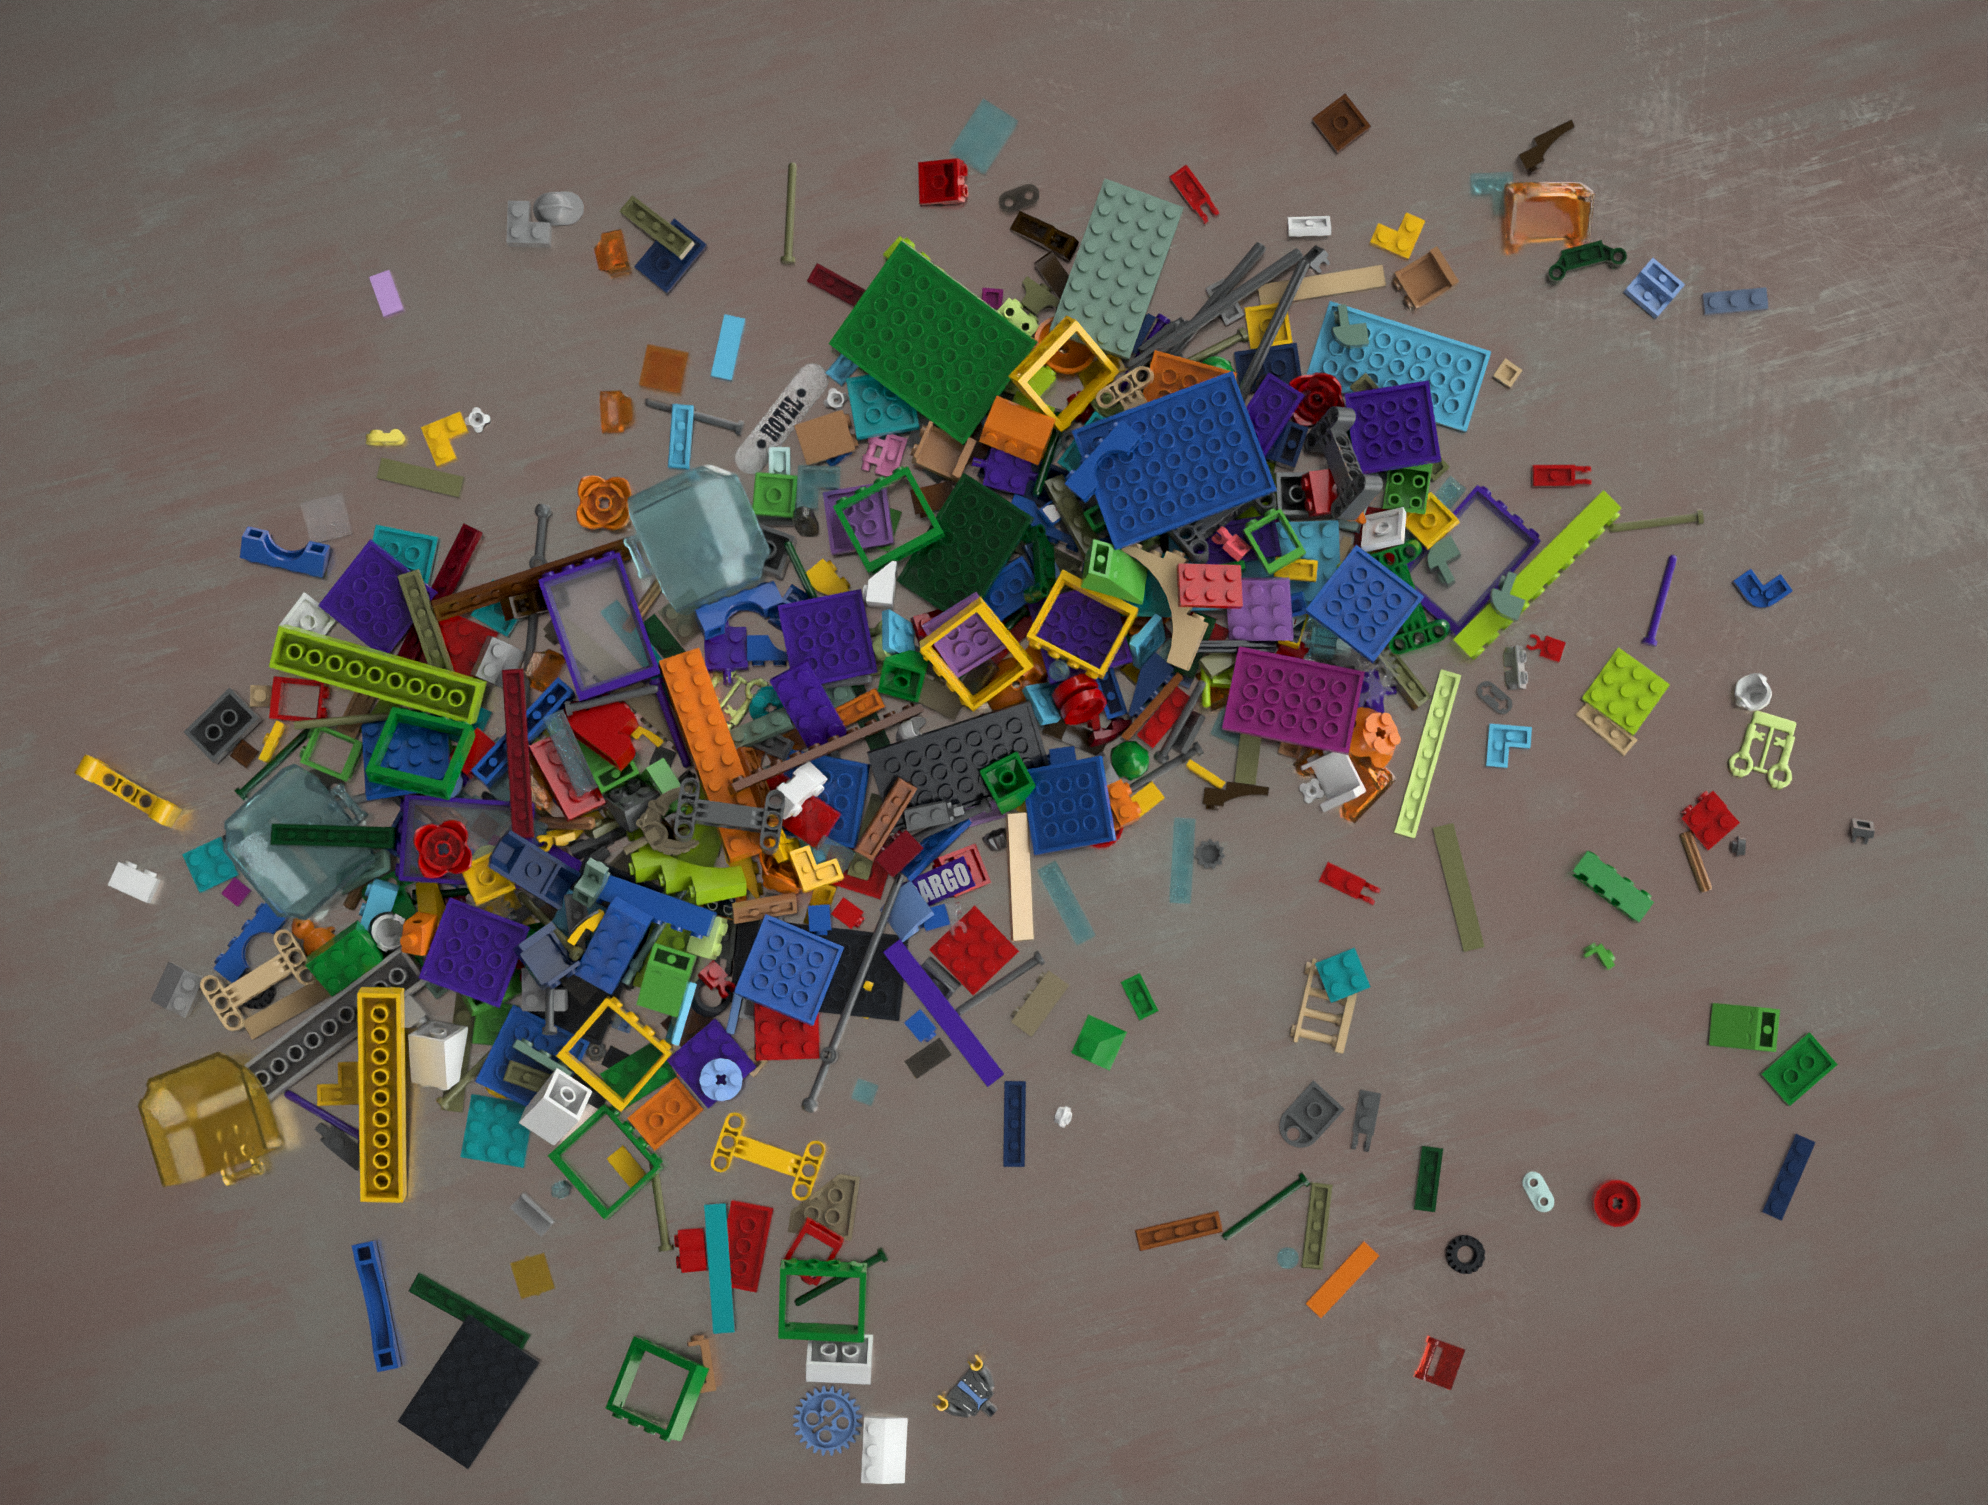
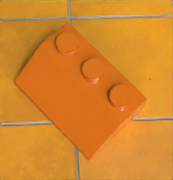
[979,396,1056,465]

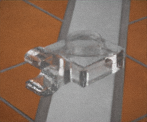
[946,897,967,936]

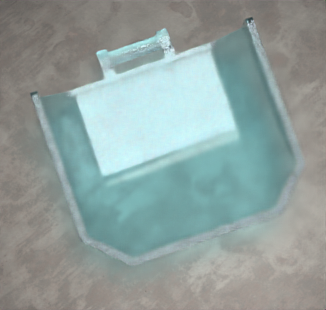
[623,465,771,616]
[224,764,376,920]

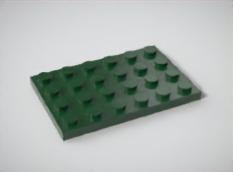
[896,473,1035,612]

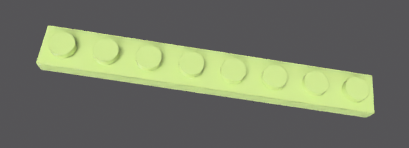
[1394,669,1461,839]

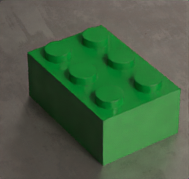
[305,920,385,997]

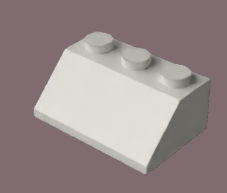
[863,561,898,610]
[806,1335,873,1384]
[861,1416,908,1484]

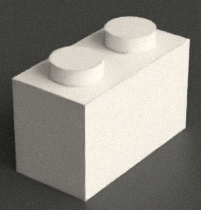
[108,860,161,903]

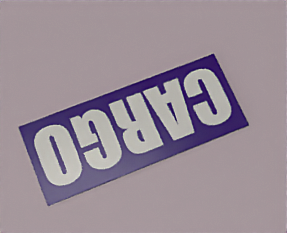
[901,856,976,906]

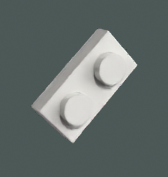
[1287,216,1331,237]

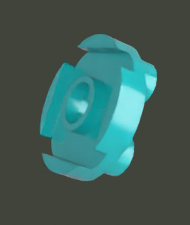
[749,686,784,720]

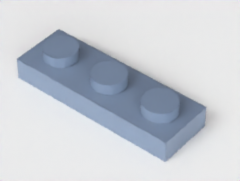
[1702,287,1768,315]

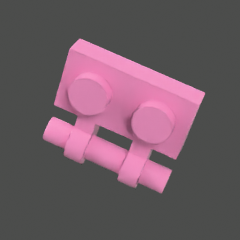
[861,434,908,477]

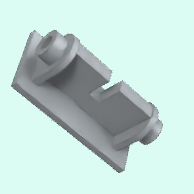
[1504,645,1528,690]

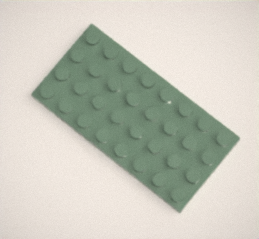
[1049,178,1184,361]

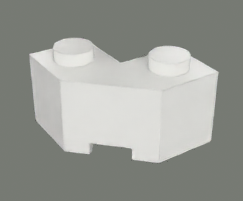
[770,762,827,820]

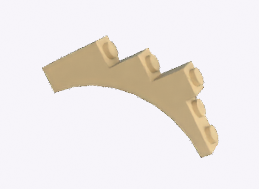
[1121,543,1208,671]

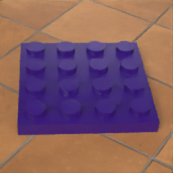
[1345,380,1442,474]
[318,539,438,654]
[777,589,878,684]
[1028,590,1133,685]
[419,897,530,1008]

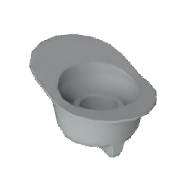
[533,191,584,226]

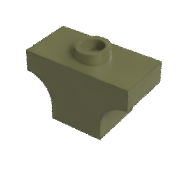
[1020,276,1060,318]

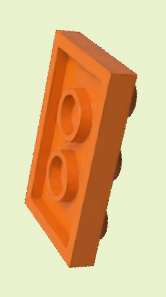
[627,1077,704,1151]

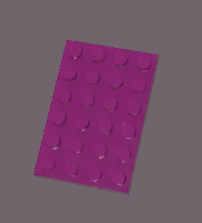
[1222,646,1365,755]

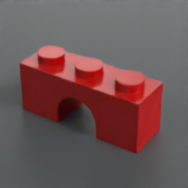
[1136,686,1190,750]

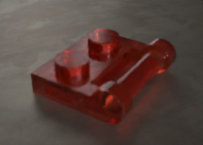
[1415,1336,1465,1390]

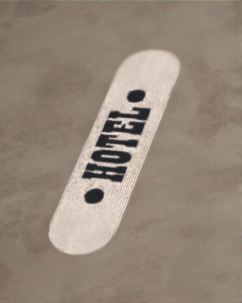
[735,364,829,474]

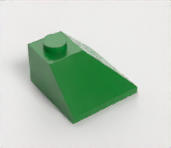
[877,650,929,703]
[980,752,1036,815]
[1071,1014,1127,1071]

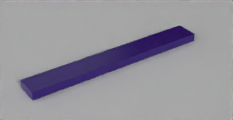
[883,939,1004,1087]

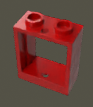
[269,676,330,722]
[780,1217,844,1286]

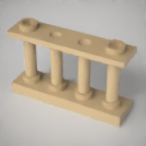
[1289,958,1357,1054]

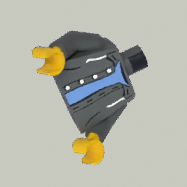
[933,1355,998,1418]

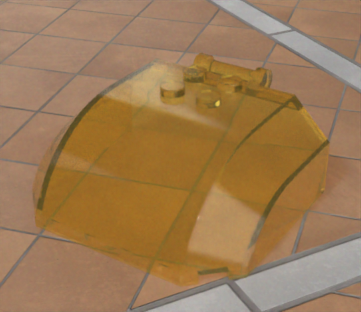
[138,1052,283,1187]

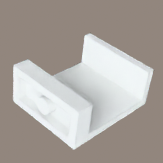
[1301,750,1366,812]

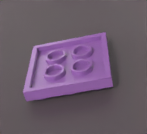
[823,483,895,555]
[1227,577,1294,641]
[922,592,1007,678]

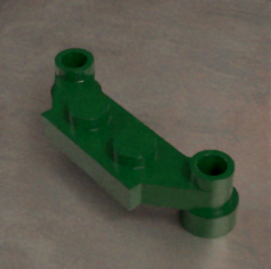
[1548,240,1627,282]
[1022,524,1056,604]

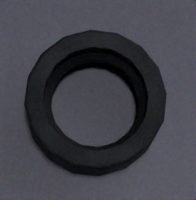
[691,978,731,1017]

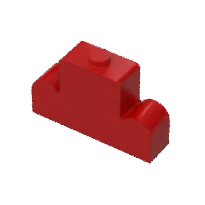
[556,693,639,772]

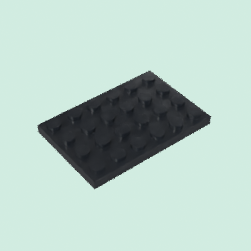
[397,1314,540,1469]

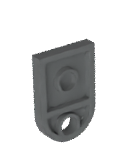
[1279,1080,1345,1148]

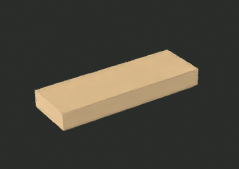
[1575,703,1637,756]

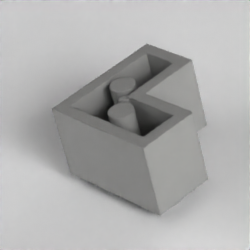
[506,201,552,248]
[522,967,568,1011]

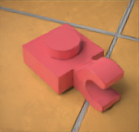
[1211,526,1252,561]

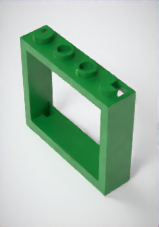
[833,466,945,576]
[365,707,475,800]
[548,1104,664,1220]
[778,1258,867,1343]
[605,1336,709,1442]

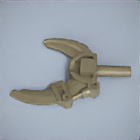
[623,786,699,855]

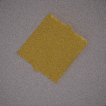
[510,1253,555,1299]

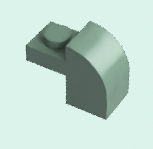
[1331,304,1369,349]
[1428,535,1461,588]
[1490,571,1525,622]
[572,858,610,908]

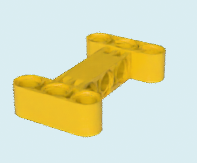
[74,754,182,828]
[711,1112,826,1201]

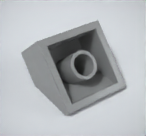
[471,636,525,689]
[151,962,203,1018]
[404,994,431,1028]

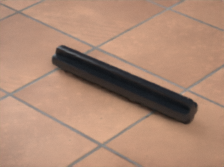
[1197,640,1277,653]

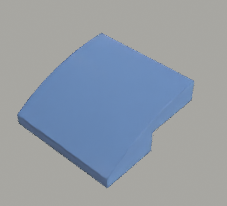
[1624,258,1685,319]
[880,881,934,942]

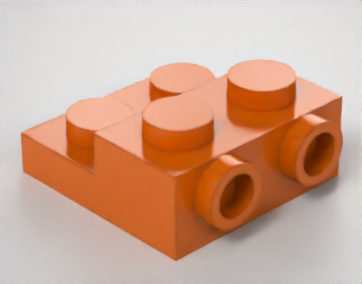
[1107,779,1142,831]

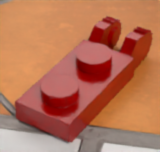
[1169,165,1219,224]
[1532,465,1592,487]
[1319,862,1381,905]

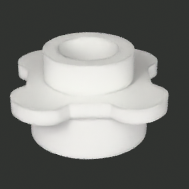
[824,388,848,411]
[465,407,490,433]
[1299,778,1324,803]
[1054,1106,1072,1128]

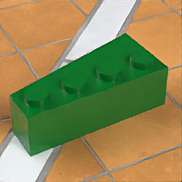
[1568,850,1654,923]

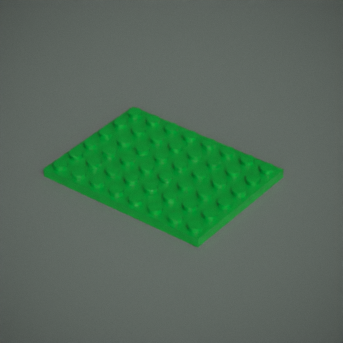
[828,240,1038,445]

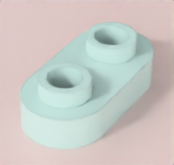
[1522,1172,1554,1212]

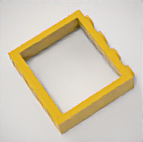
[1008,315,1120,432]
[1026,570,1138,679]
[919,597,1034,712]
[556,996,673,1112]

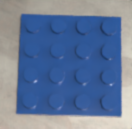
[1304,545,1424,664]
[361,714,450,801]
[782,749,870,848]
[1025,756,1116,855]
[733,914,844,1026]
[475,1005,590,1107]

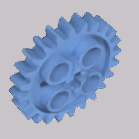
[793,1385,862,1456]

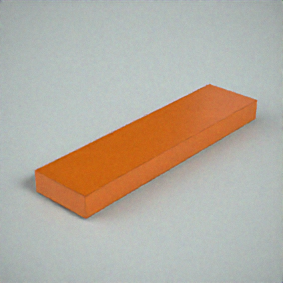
[1305,1241,1379,1318]

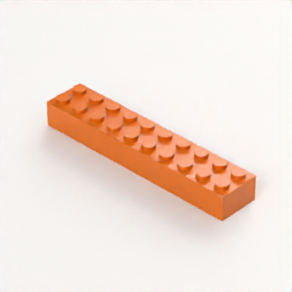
[658,648,770,864]

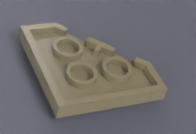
[788,1174,860,1241]

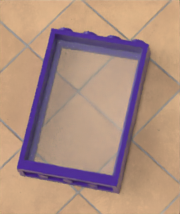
[1407,485,1541,637]
[538,551,661,701]
[395,795,535,889]

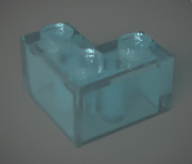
[796,465,841,511]
[1304,616,1337,660]

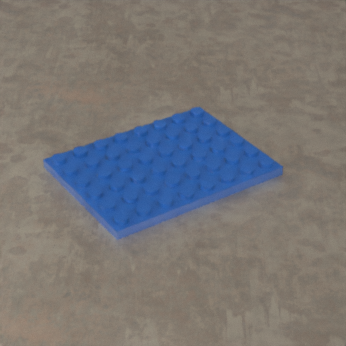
[1072,371,1277,550]

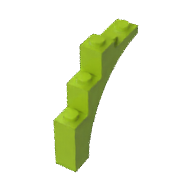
[626,828,746,906]

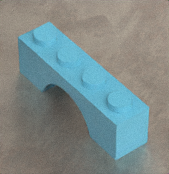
[359,878,399,936]

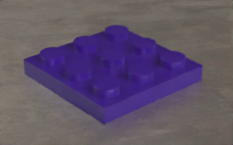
[667,1018,757,1109]

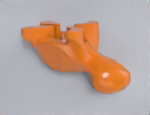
[291,917,336,956]

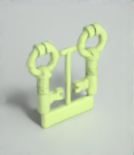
[711,671,769,731]
[1729,710,1796,790]

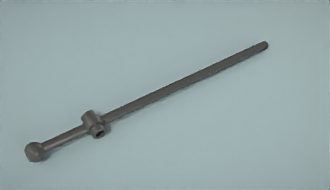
[524,504,551,711]
[801,873,904,1113]

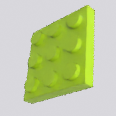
[1581,647,1670,736]

